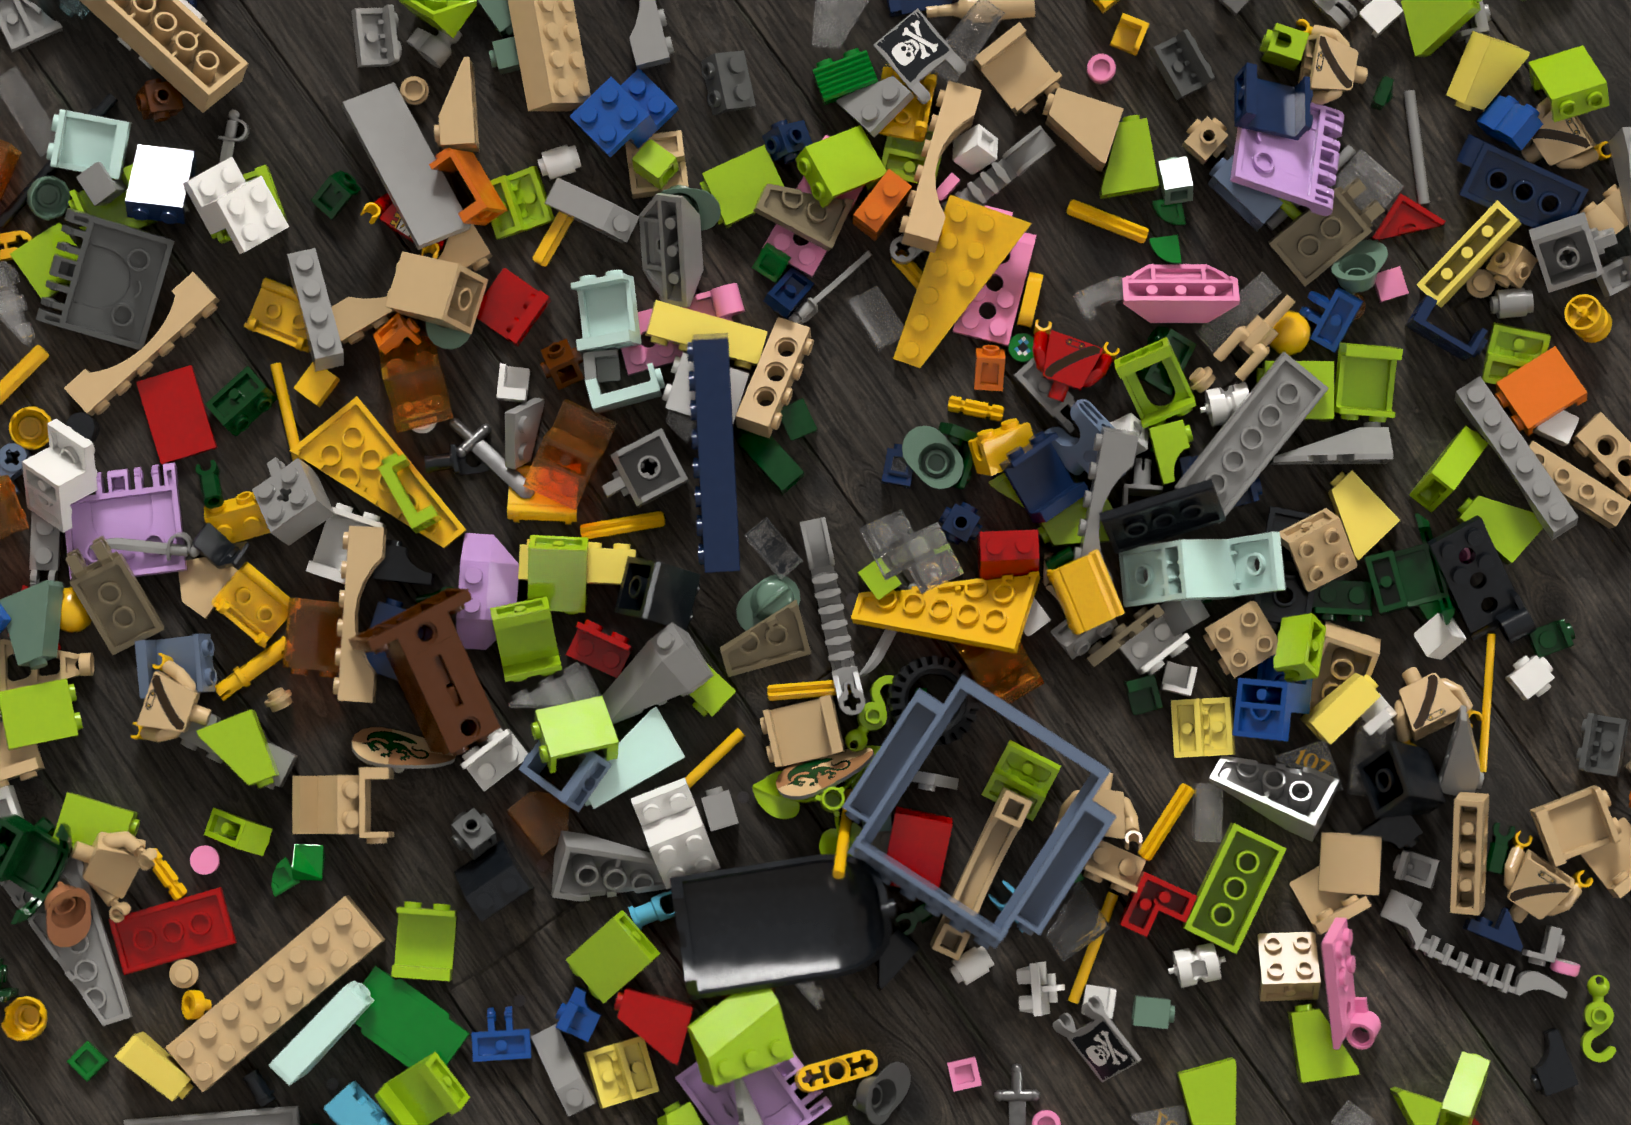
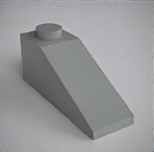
[544,178,639,243]
[1438,705,1484,796]
[531,1023,596,1117]

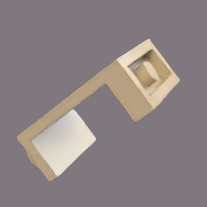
[973,22,1062,115]
[760,695,846,768]
[359,767,394,844]
[292,775,359,834]

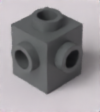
[451,808,497,860]

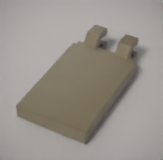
[1268,177,1385,287]
[65,536,164,656]

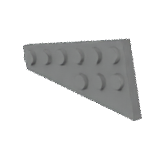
[0,853,133,1026]

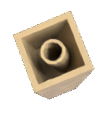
[1043,87,1124,172]
[385,251,488,334]

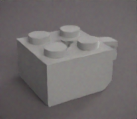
[1529,212,1618,293]
[602,428,689,508]
[252,457,335,546]

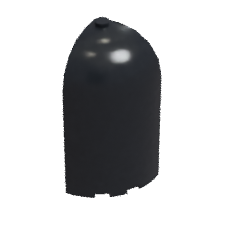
[670,854,896,1001]

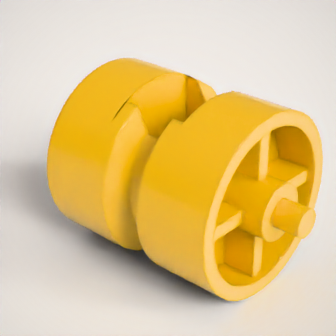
[1564,294,1612,343]

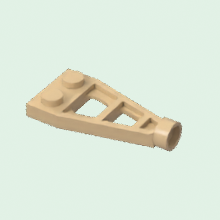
[0,639,95,691]

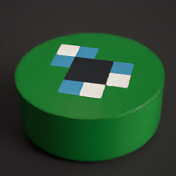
[1008,333,1034,363]

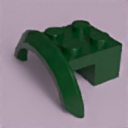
[1365,513,1454,625]
[0,814,72,925]

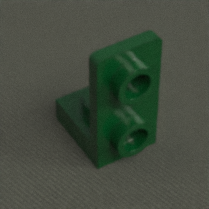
[938,422,977,490]

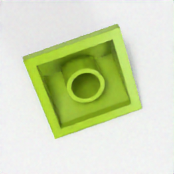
[398,0,477,38]
[1390,1086,1442,1125]

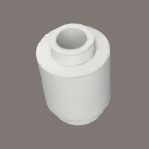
[538,144,582,180]
[950,946,994,986]

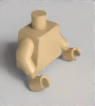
[1053,773,1143,850]
[71,831,157,923]

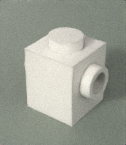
[1505,655,1555,700]

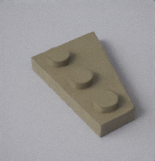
[753,184,854,252]
[720,599,811,677]
[1085,604,1165,668]

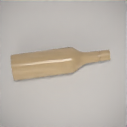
[926,0,1035,23]

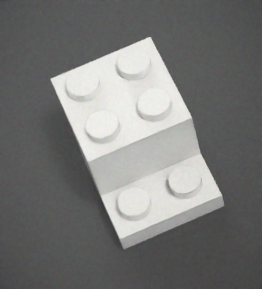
[182,157,289,254]
[22,419,98,533]
[631,778,720,889]

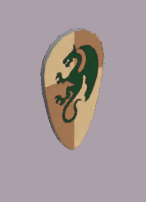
[351,727,455,773]
[776,748,875,800]

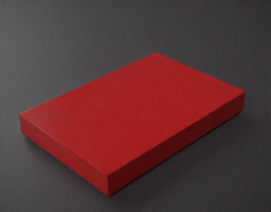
[136,365,217,465]

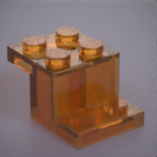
[378,336,453,433]
[523,399,618,510]
[952,641,1044,712]

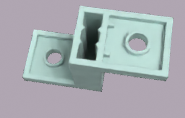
[1119,532,1285,607]

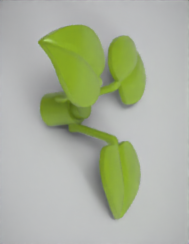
[752,745,881,857]

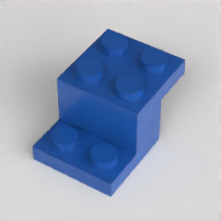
[570,68,679,158]
[1233,654,1313,741]

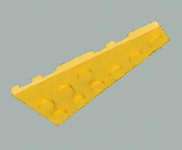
[893,195,1032,368]
[289,396,467,549]
[851,571,1041,653]

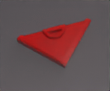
[1371,193,1446,241]

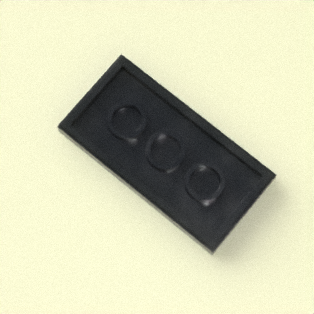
[1099,479,1226,554]

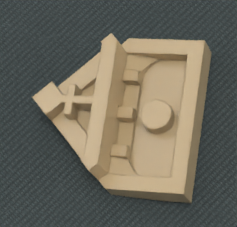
[178,557,238,619]

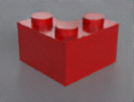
[1118,871,1198,937]

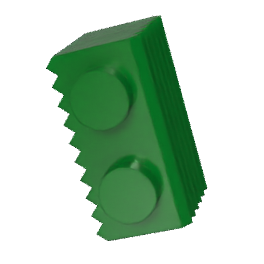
[812,48,878,106]

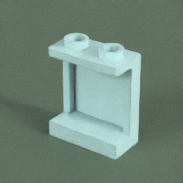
[46,109,132,179]
[570,270,641,352]
[585,363,665,414]

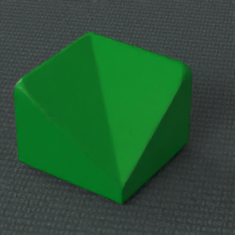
[292,844,325,881]

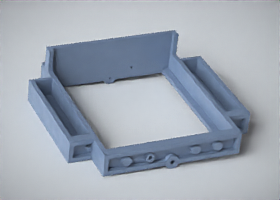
[842,675,1116,949]

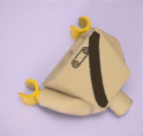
[1296,19,1368,105]
[1521,97,1612,169]
[131,653,212,743]
[1393,667,1483,746]
[1504,831,1593,923]

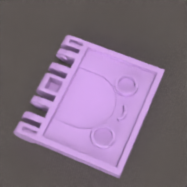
[1230,102,1345,216]
[65,462,187,579]
[675,1050,833,1125]

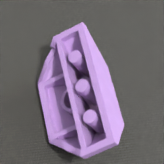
[456,533,519,650]

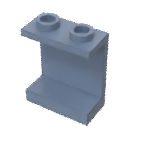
[135,634,217,699]

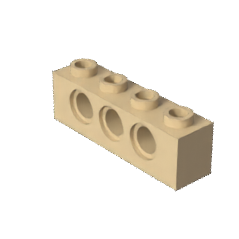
[736,317,814,438]
[1571,412,1631,499]
[1527,441,1631,529]
[1450,792,1489,915]

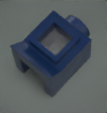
[881,444,913,489]

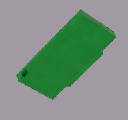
[355,966,470,1068]

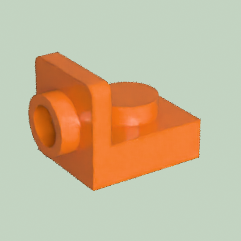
[373,313,422,355]
[974,345,1005,391]

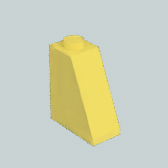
[1446,31,1530,111]
[1328,470,1400,561]
[1300,673,1381,744]
[115,1031,194,1101]

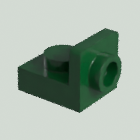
[311,170,361,220]
[1528,619,1575,658]

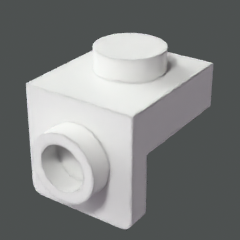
[1361,693,1397,736]

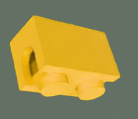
[968,418,1033,476]

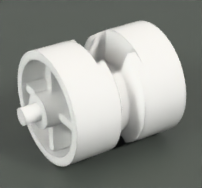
[1200,382,1249,427]
[1168,943,1226,988]

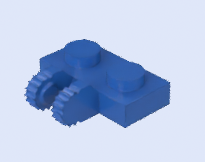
[1299,287,1364,352]
[471,1006,532,1062]

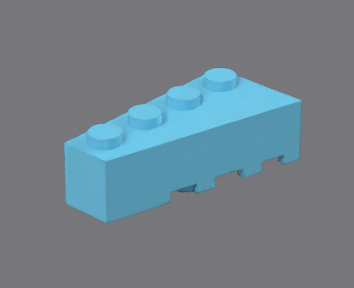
[323,1080,396,1125]

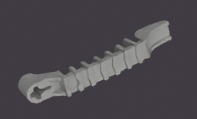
[890,125,1057,265]
[799,517,865,715]
[1379,889,1567,999]

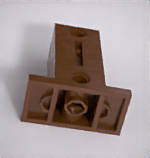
[348,588,501,756]

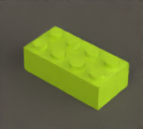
[1181,823,1287,954]

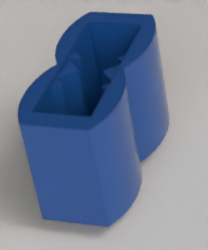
[1475,95,1543,150]

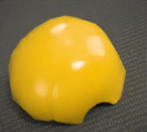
[1269,310,1311,356]
[8,406,52,450]
[60,587,92,633]
[1,996,48,1041]

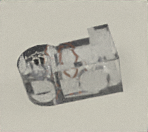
[1073,276,1123,322]

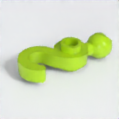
[845,675,894,752]
[1580,975,1616,1063]

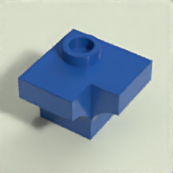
[555,986,602,1042]

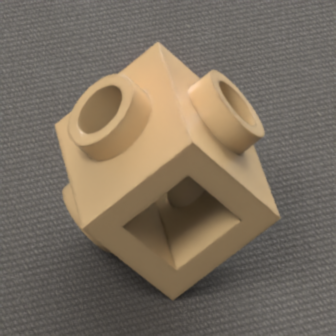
[1182,116,1229,165]
[1486,240,1538,289]

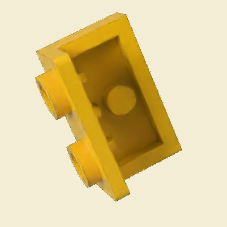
[204,491,270,543]

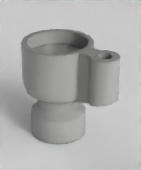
[406,28,462,69]

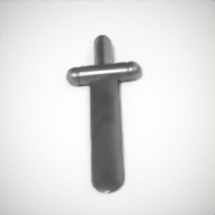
[449,418,535,498]
[994,1063,1040,1125]

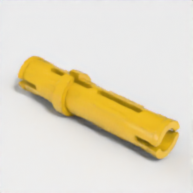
[215,636,295,701]

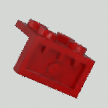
[477,268,551,347]
[566,619,633,678]

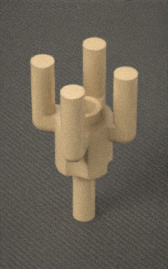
[1213,295,1295,381]

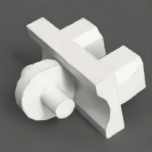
[1016,961,1065,1016]

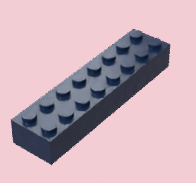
[687,333,740,573]

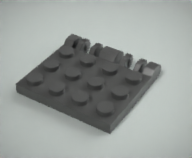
[36,208,175,350]

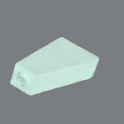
[585,707,685,809]
[269,981,375,1086]

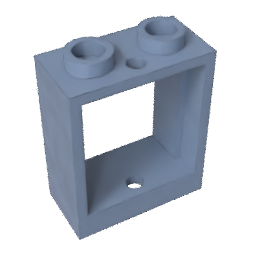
[1208,155,1283,231]
[518,741,612,812]

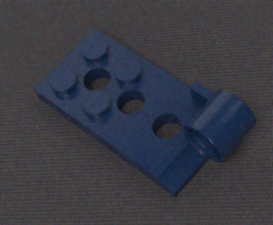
[1456,134,1589,228]

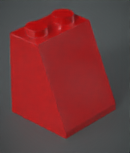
[977,529,1039,591]
[614,987,694,1065]

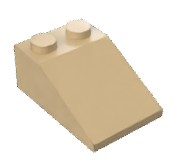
[434,57,480,152]
[1310,621,1381,728]

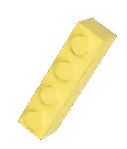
[1417,200,1521,308]
[645,300,768,370]
[518,539,637,585]

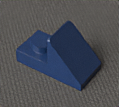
[763,267,814,319]
[1463,908,1523,952]

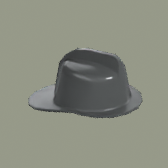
[853,1062,911,1125]

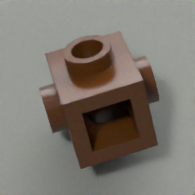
[136,78,184,122]
[540,338,585,390]

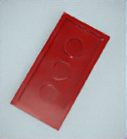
[108,887,237,975]

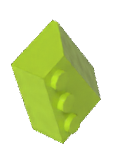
[687,988,794,1087]

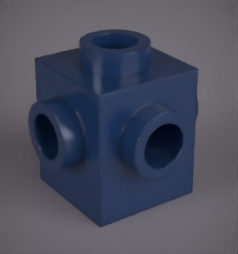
[762,120,813,164]
[939,502,982,545]

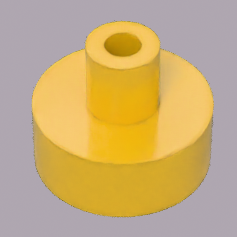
[181,990,212,1020]

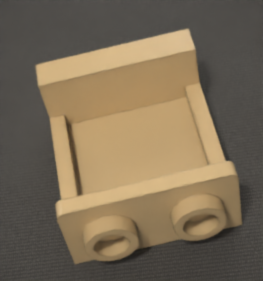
[1530,785,1622,867]

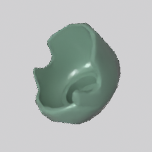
[27,176,71,221]

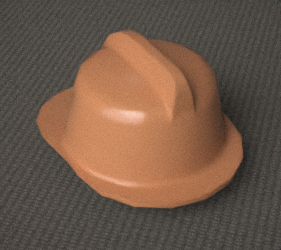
[44,881,91,947]

